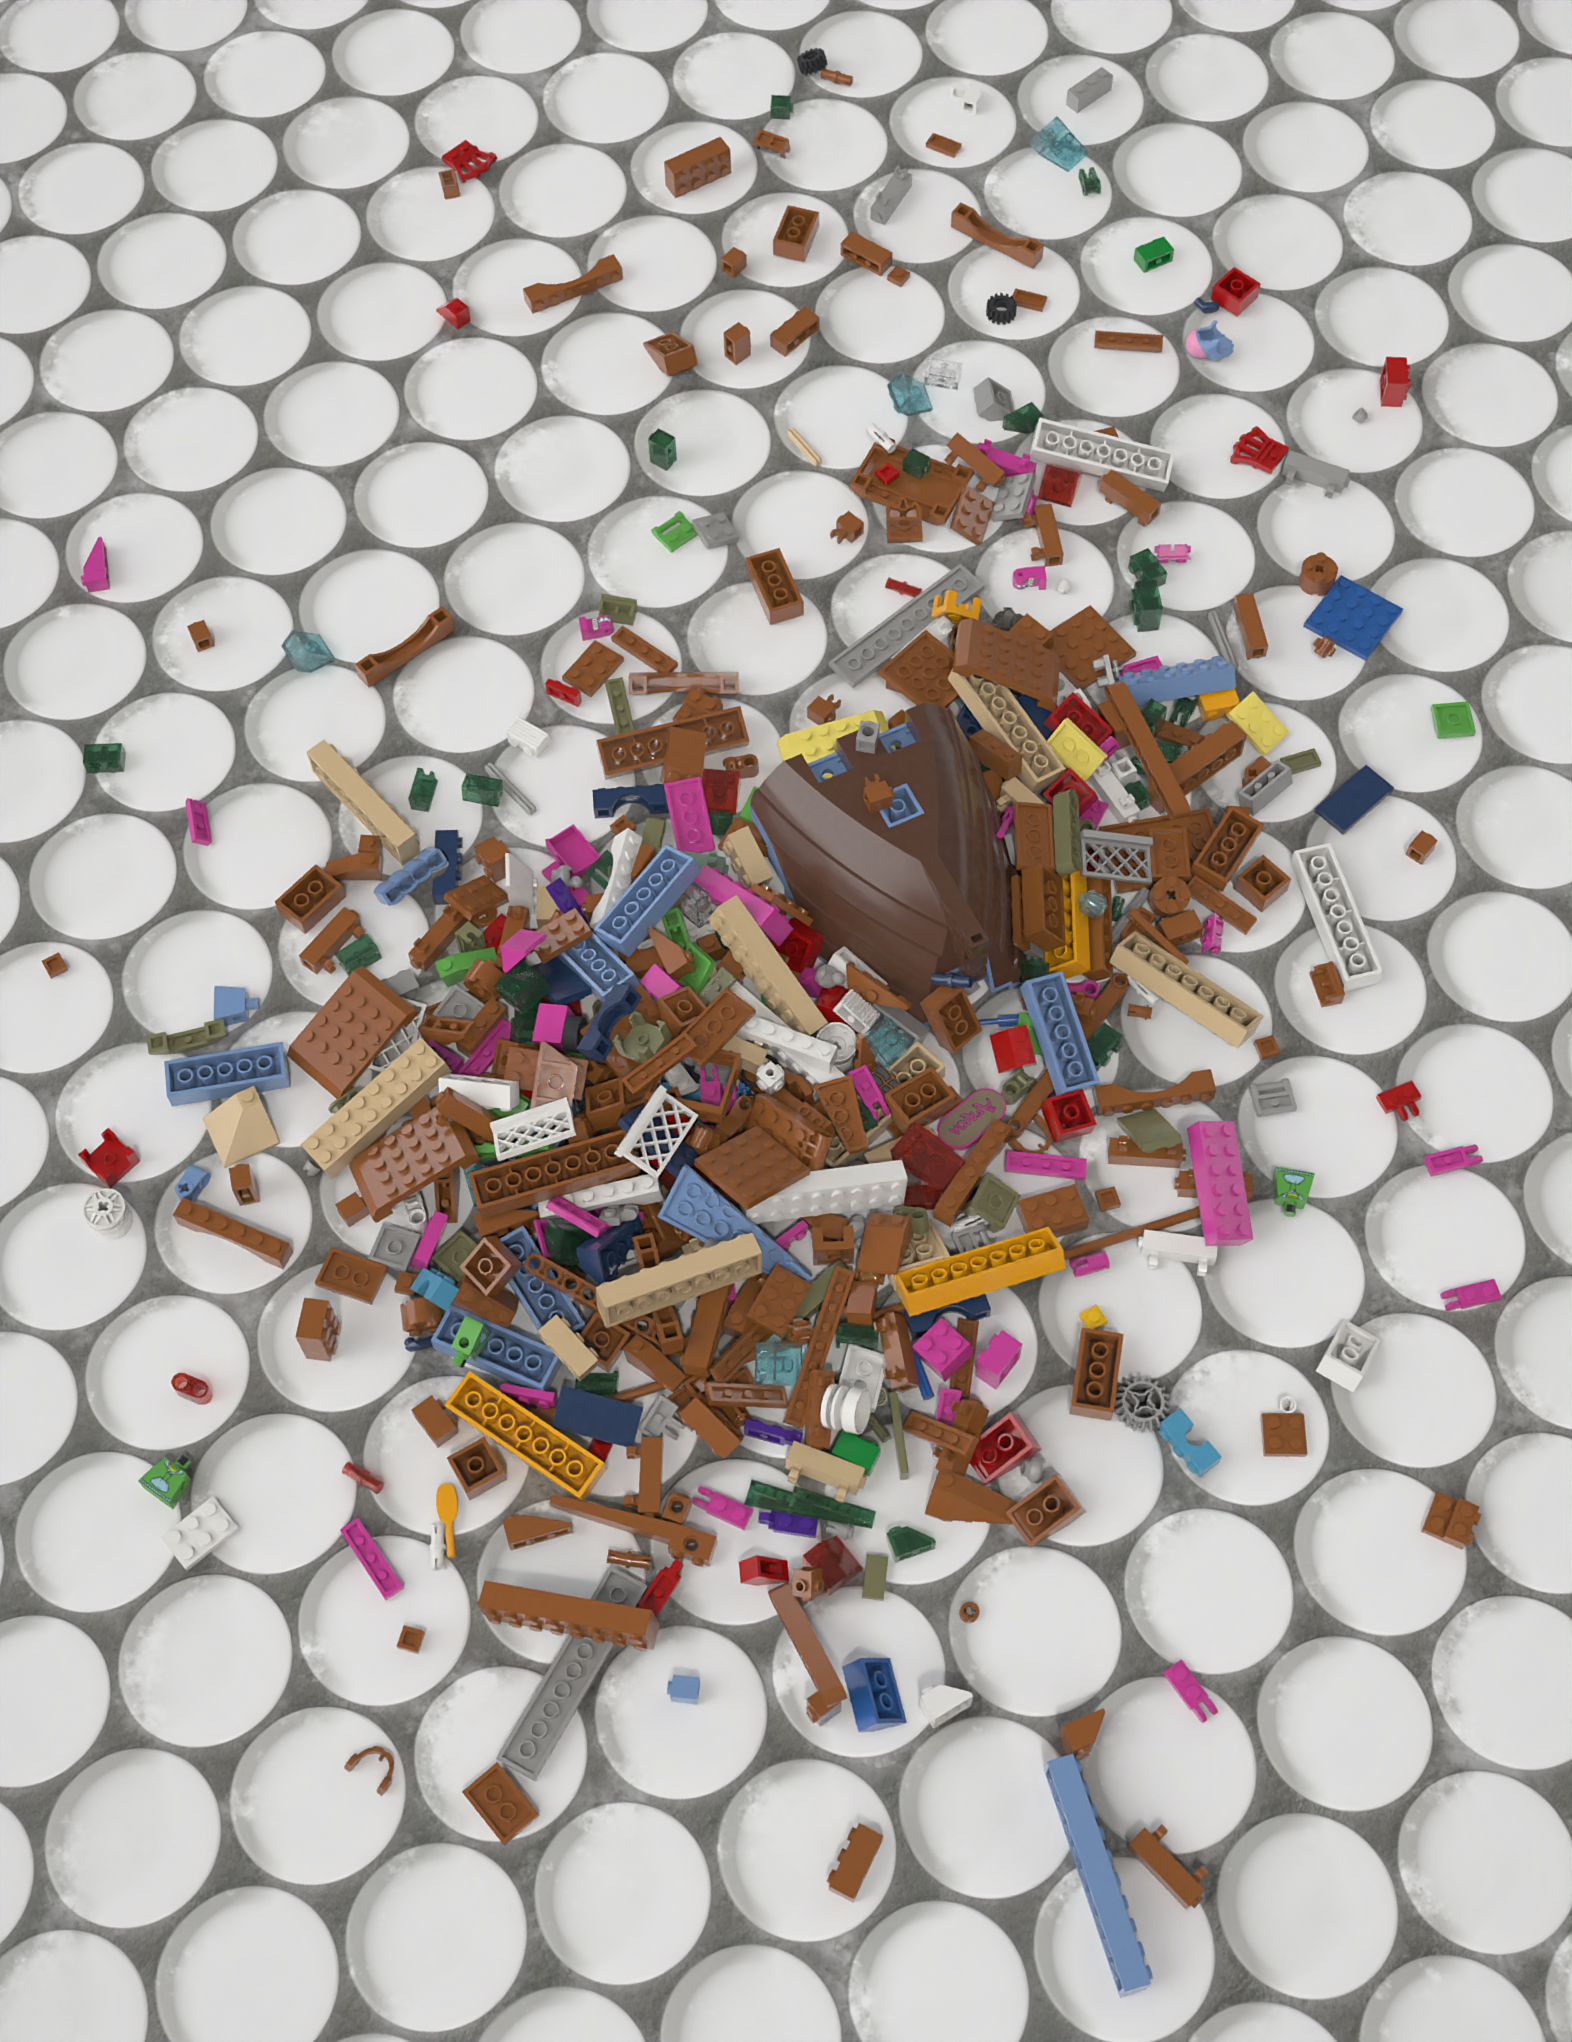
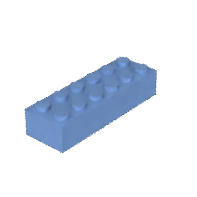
[1118,656,1236,706]
[594,844,701,957]
[556,932,639,1004]
[1020,971,1100,1096]
[164,1042,290,1107]
[500,1226,586,1334]
[431,1305,562,1392]

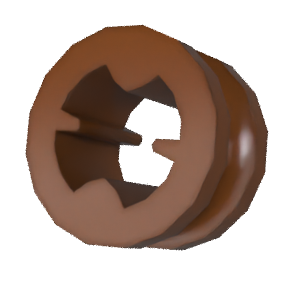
[959,1601,980,1623]

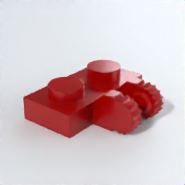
[1376,1080,1422,1121]

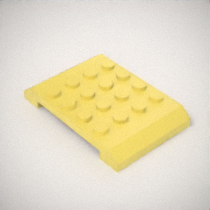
[777,710,896,779]

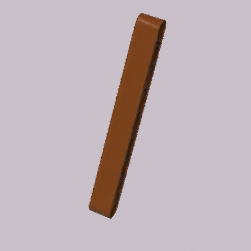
[1105,681,1190,820]
[524,1253,687,1358]

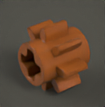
[1313,636,1336,658]
[787,1318,813,1345]

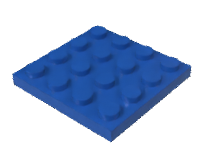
[1303,575,1403,661]

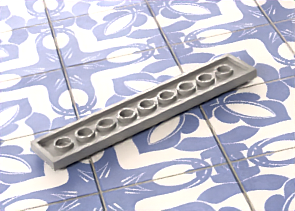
[829,564,985,688]
[496,1565,648,1782]

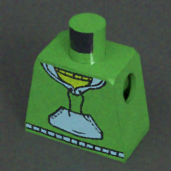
[1273,1167,1315,1217]
[451,1316,492,1368]
[138,1454,191,1510]

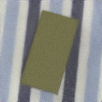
[1279,748,1322,775]
[862,1554,888,1601]

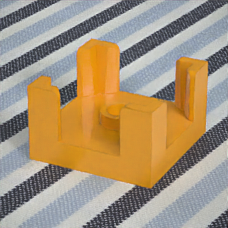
[931,590,982,624]

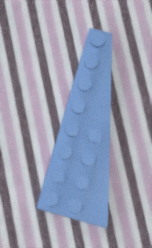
[658,1164,812,1283]

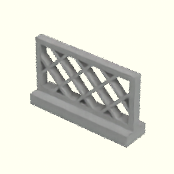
[1080,829,1153,884]

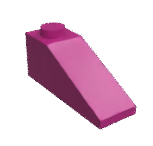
[81,537,110,593]

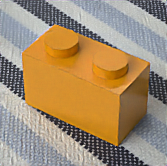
[1196,688,1240,721]

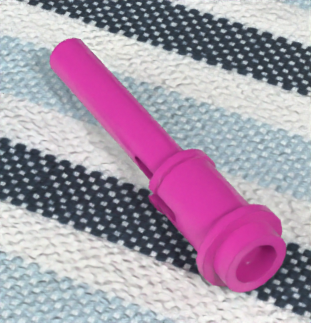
[996,805,1013,838]

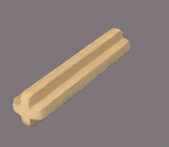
[787,427,822,467]

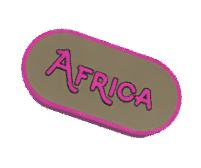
[937,1088,1006,1151]

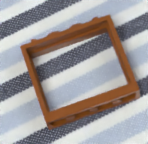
[644,1039,742,1124]

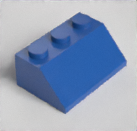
[842,1658,907,1732]

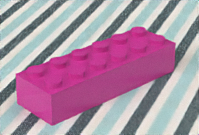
[692,865,793,946]
[1187,1121,1254,1246]

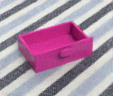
[545,824,602,877]
[410,1211,448,1270]

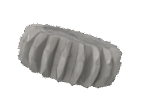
[1114,1376,1171,1433]

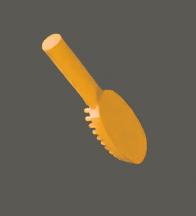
[436,1483,458,1558]

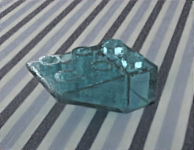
[1029,116,1089,172]

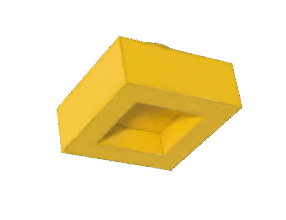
[1079,1305,1108,1329]

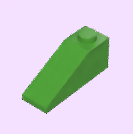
[662,907,691,949]
[435,947,497,987]

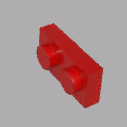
[545,678,582,707]

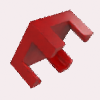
[78,1128,140,1189]

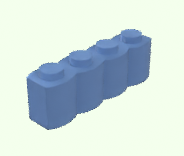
[373,847,447,906]

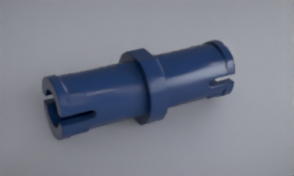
[931,972,973,989]

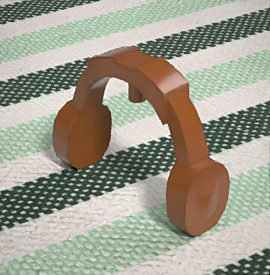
[1007,1114,1052,1154]
[344,1746,394,1796]

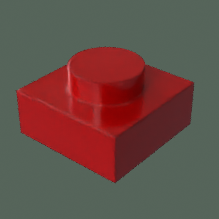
[875,462,900,486]

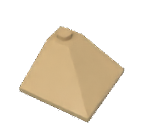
[203,1086,280,1168]
[887,1219,950,1291]

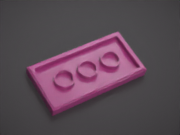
[664,777,716,853]

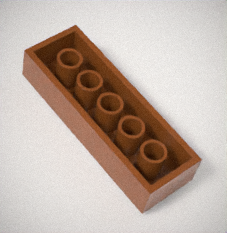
[1145,720,1247,814]

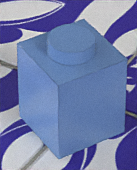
[667,1675,700,1705]

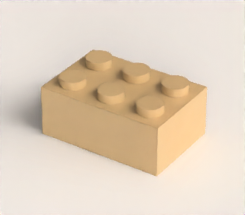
[722,826,774,892]

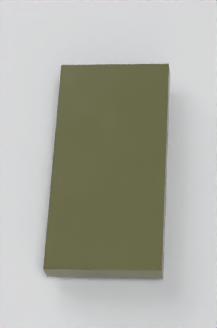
[1117,1108,1182,1153]

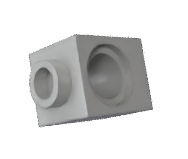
[856,721,880,754]

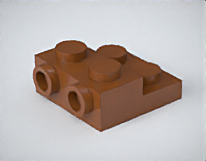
[673,688,723,722]
[1421,1492,1481,1550]

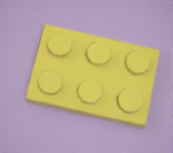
[1226,691,1290,756]
[1047,717,1108,782]

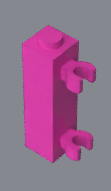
[976,439,1037,477]

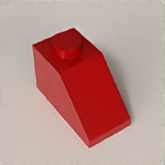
[436,298,471,329]
[739,1555,790,1586]

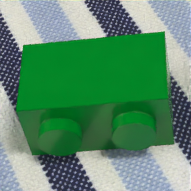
[1134,236,1174,273]
[831,1430,881,1477]

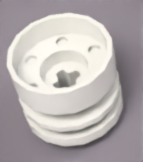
[816,1022,857,1070]
[82,1188,133,1241]
[821,1384,871,1434]

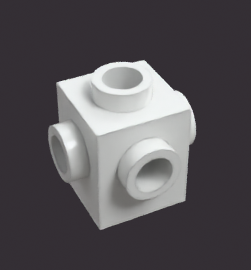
[756,1061,785,1095]

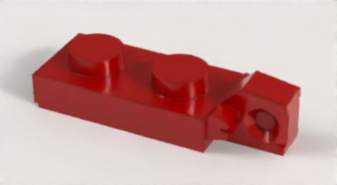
[637,1558,684,1618]

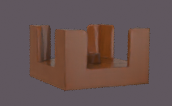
[812,1225,854,1266]

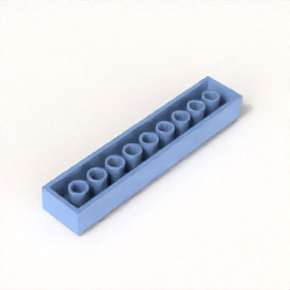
[1044,1754,1153,1998]

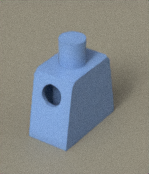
[214,986,260,1026]

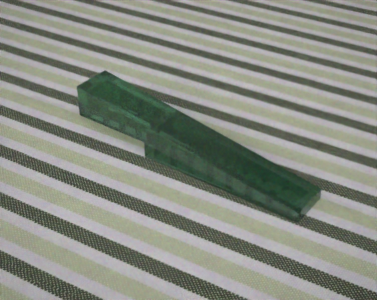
[744,1479,876,1529]

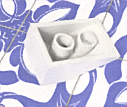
[505,853,538,914]
[1316,1319,1381,1392]

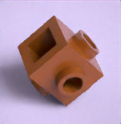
[791,1566,824,1601]

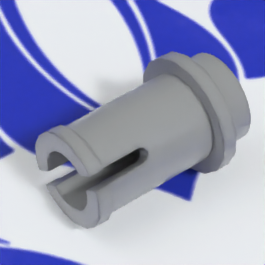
[826,1519,854,1540]

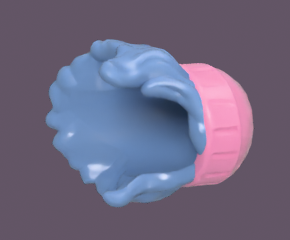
[1186,320,1234,360]

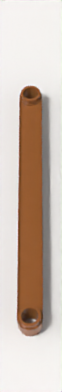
[1007,973,1129,1139]

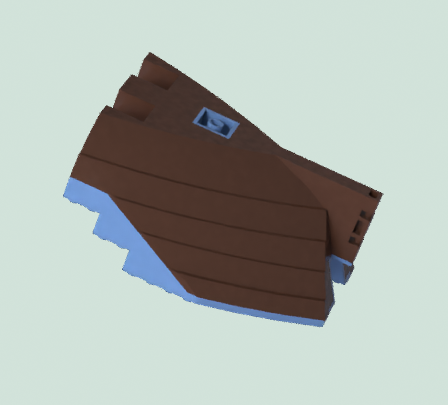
[750,703,1027,1026]

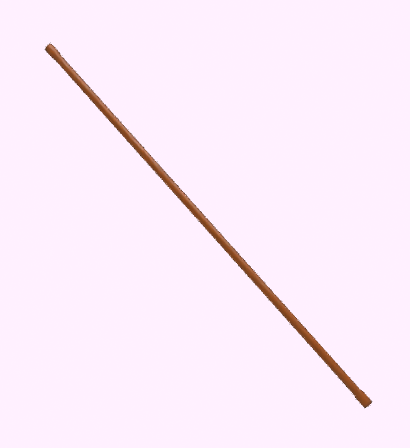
[605,1206,1201,1402]

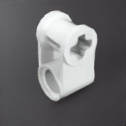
[401,1193,428,1234]

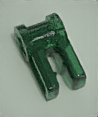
[1078,167,1101,196]
[1169,697,1198,728]

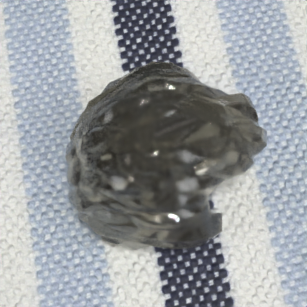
[992,607,1023,632]

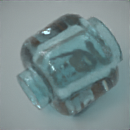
[1078,890,1108,918]

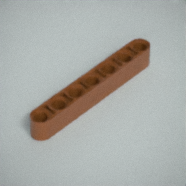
[768,1582,847,1708]

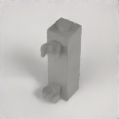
[871,165,912,225]
[1282,450,1351,498]

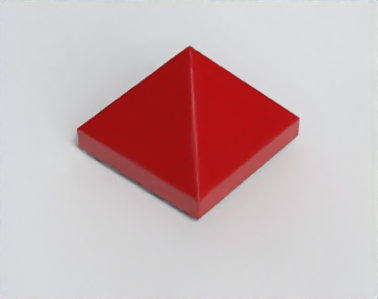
[587,1439,613,1463]

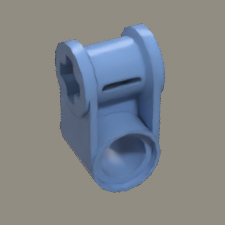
[175,1164,211,1202]

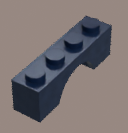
[592,784,669,819]
[432,830,463,905]
[576,984,642,1062]
[904,1294,991,1340]

